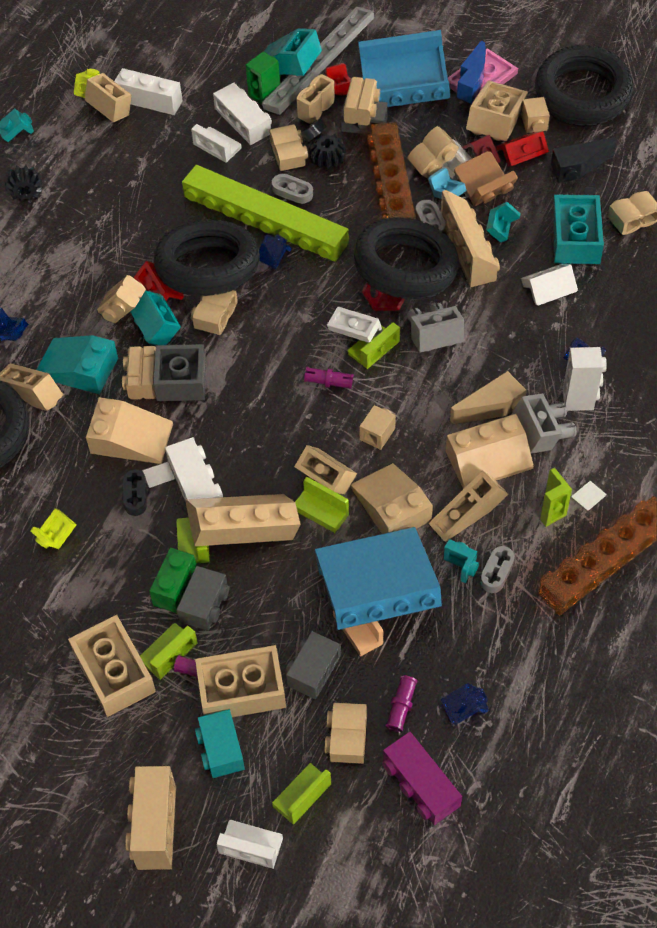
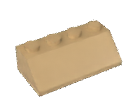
[441,190,500,288]
[186,494,301,546]

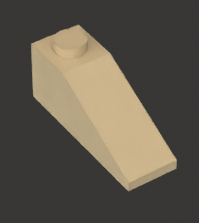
[0,363,63,411]
[450,371,527,424]
[429,471,508,542]

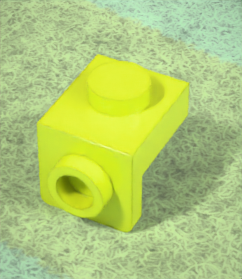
[74,69,99,98]
[30,509,77,549]

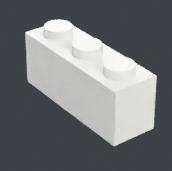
[114,68,183,115]
[213,83,272,145]
[562,347,606,411]
[165,437,223,502]

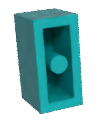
[130,290,181,345]
[195,709,245,778]

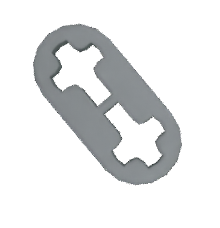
[480,546,515,593]

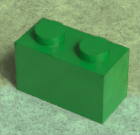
[246,51,280,105]
[149,548,196,613]

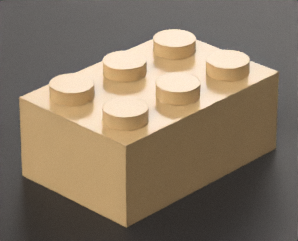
[68,615,156,717]
[126,766,176,870]

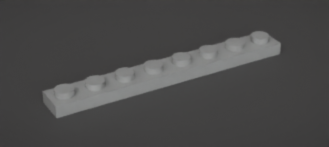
[262,7,374,115]

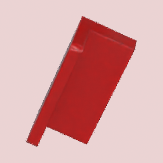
[496,131,549,166]
[133,261,184,301]

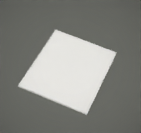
[142,462,175,488]
[571,481,607,511]

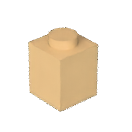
[521,97,550,133]
[360,405,396,450]

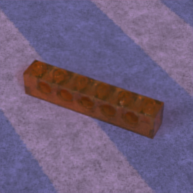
[367,122,416,220]
[538,496,657,615]

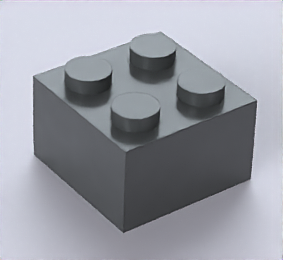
[153,344,206,401]

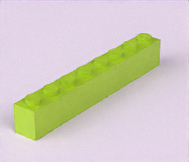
[182,165,349,262]

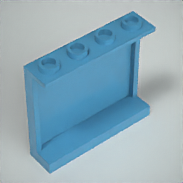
[358,30,450,107]
[315,527,442,630]

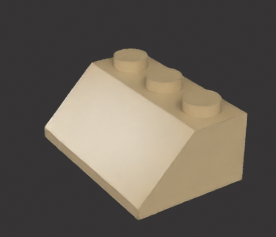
[446,414,534,489]
[195,645,286,717]

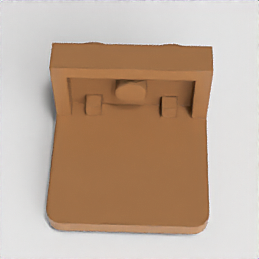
[454,151,518,207]

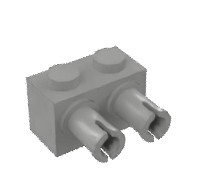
[407,303,464,353]
[512,393,577,453]

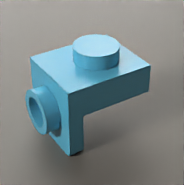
[428,168,467,199]

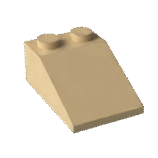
[466,80,528,141]
[86,397,173,464]
[350,463,433,534]

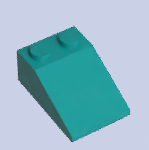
[553,195,604,264]
[36,335,118,395]

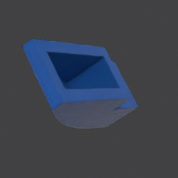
[457,41,486,104]

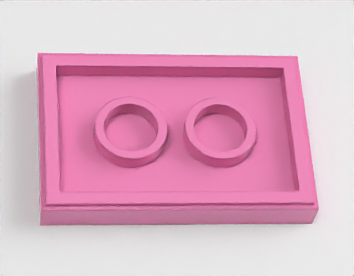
[448,48,518,103]

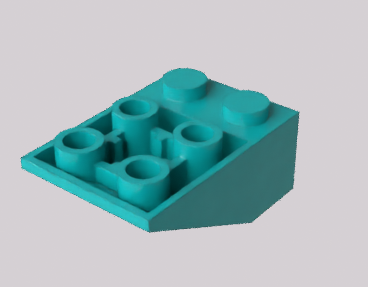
[264,28,322,76]

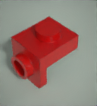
[325,63,351,95]

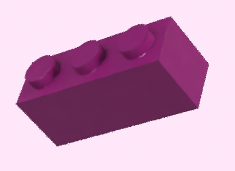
[382,732,462,825]

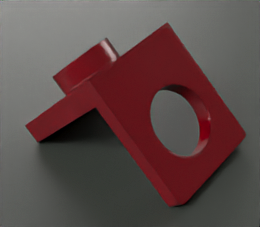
[462,135,501,163]
[362,283,405,311]

